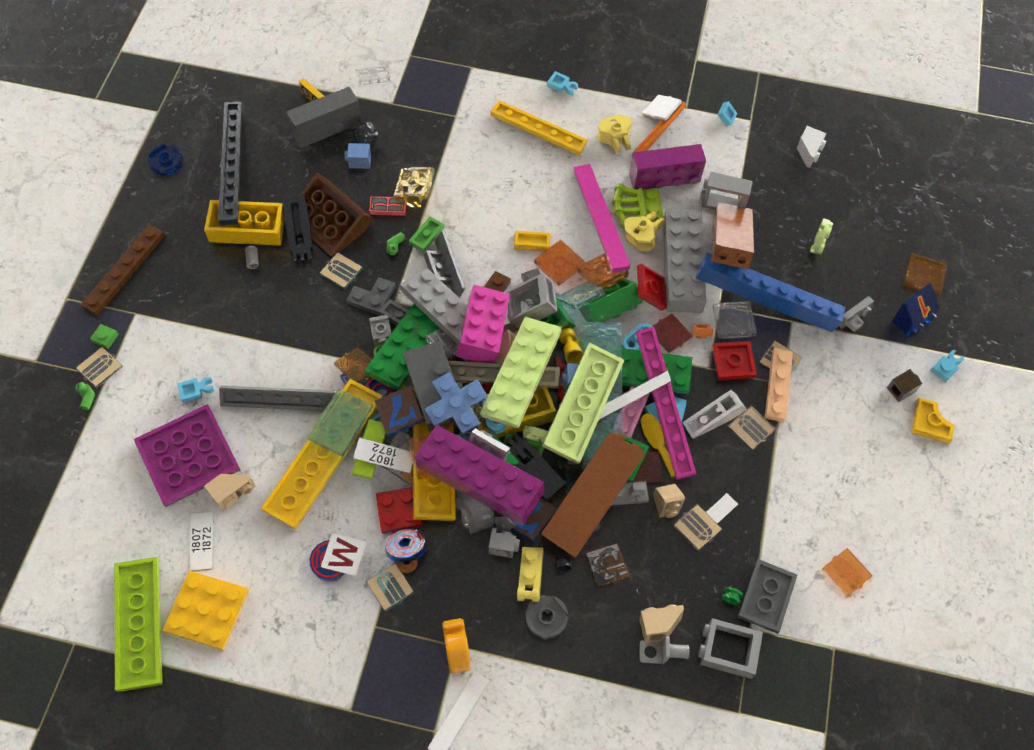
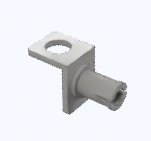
[639,636,689,664]

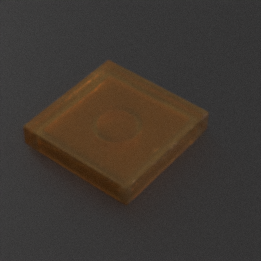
[904,253,948,295]

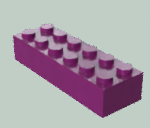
[414,425,544,526]

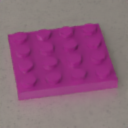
[134,404,241,507]

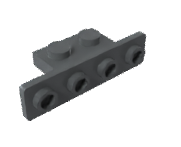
[424,231,465,298]

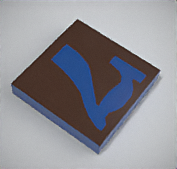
[375,385,425,437]
[501,498,557,542]

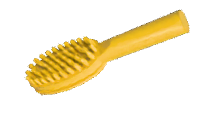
[641,413,675,478]

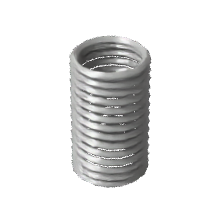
[245,246,259,269]

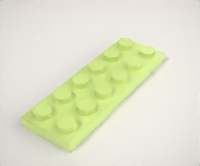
[480,317,561,428]
[542,343,624,464]

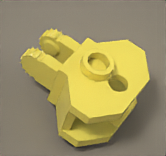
[597,114,632,153]
[624,211,665,251]

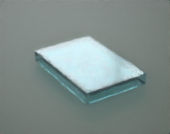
[307,389,373,457]

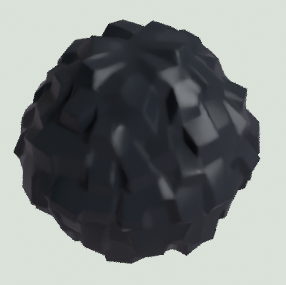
[351,121,379,147]

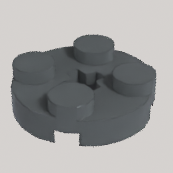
[525,595,568,640]

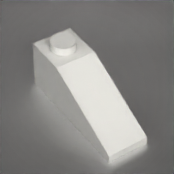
[682,390,746,439]

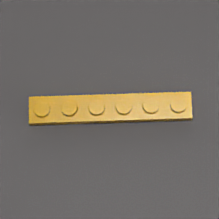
[490,100,588,156]

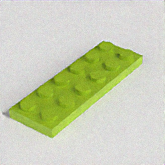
[114,557,162,692]

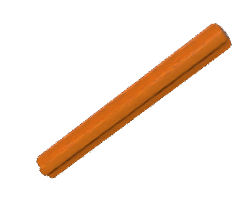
[634,102,686,152]

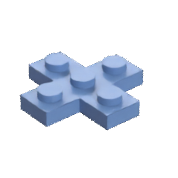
[425,372,488,435]

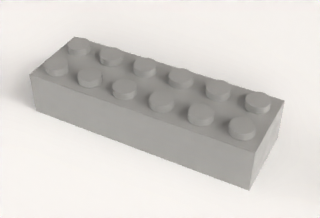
[663,208,707,313]

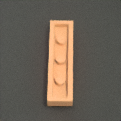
[765,348,793,422]

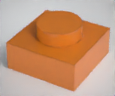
[691,324,713,339]

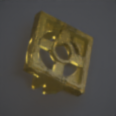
[393,167,435,207]

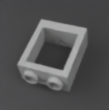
[700,172,753,210]
[506,273,558,328]
[698,618,763,679]

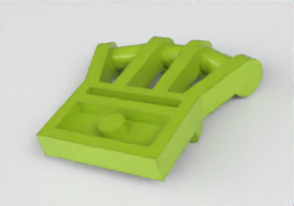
[611,183,664,229]

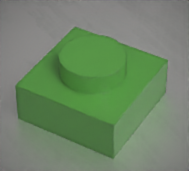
[90,324,119,349]

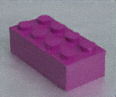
[629,144,706,190]

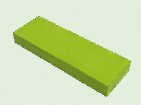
[352,419,386,480]

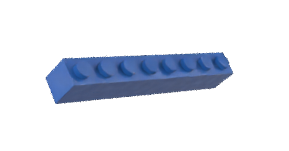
[696,252,845,332]

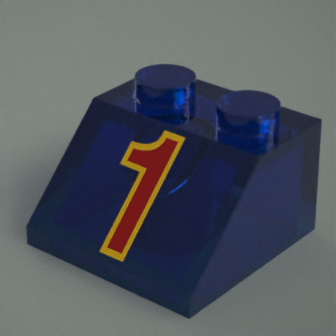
[892,283,939,336]

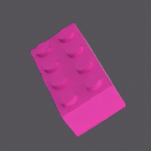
[456,284,510,363]

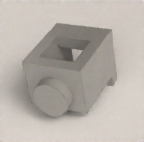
[369,315,391,347]
[489,528,520,558]

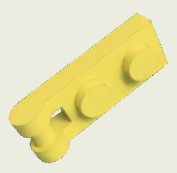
[517,547,544,602]

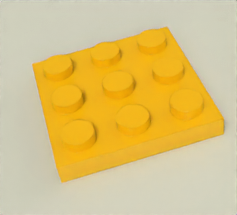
[162,571,249,651]

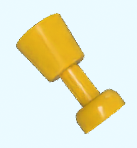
[559,328,583,364]

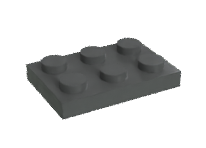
[737,559,798,634]

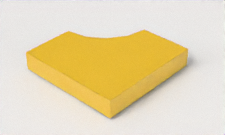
[911,397,955,444]

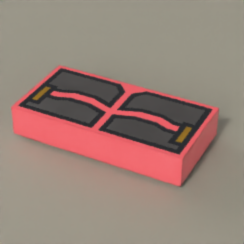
[369,197,406,216]

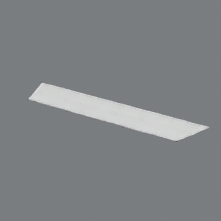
[599,371,671,419]

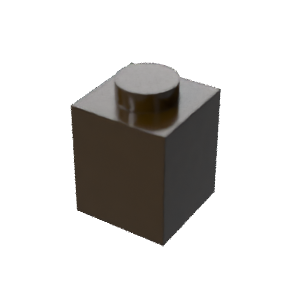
[887,369,923,402]

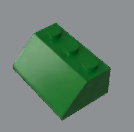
[573,277,643,326]

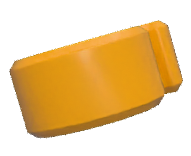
[442,618,471,674]

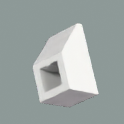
[797,126,826,168]

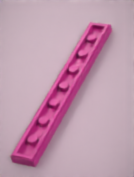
[573,164,631,273]
[635,327,696,480]

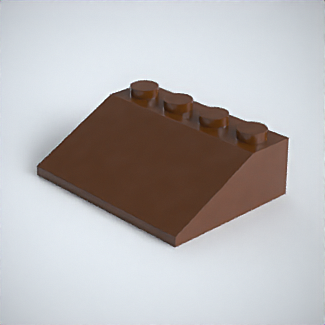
[298,173,374,257]

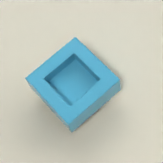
[717,101,737,126]

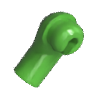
[386,232,405,255]
[75,382,95,411]

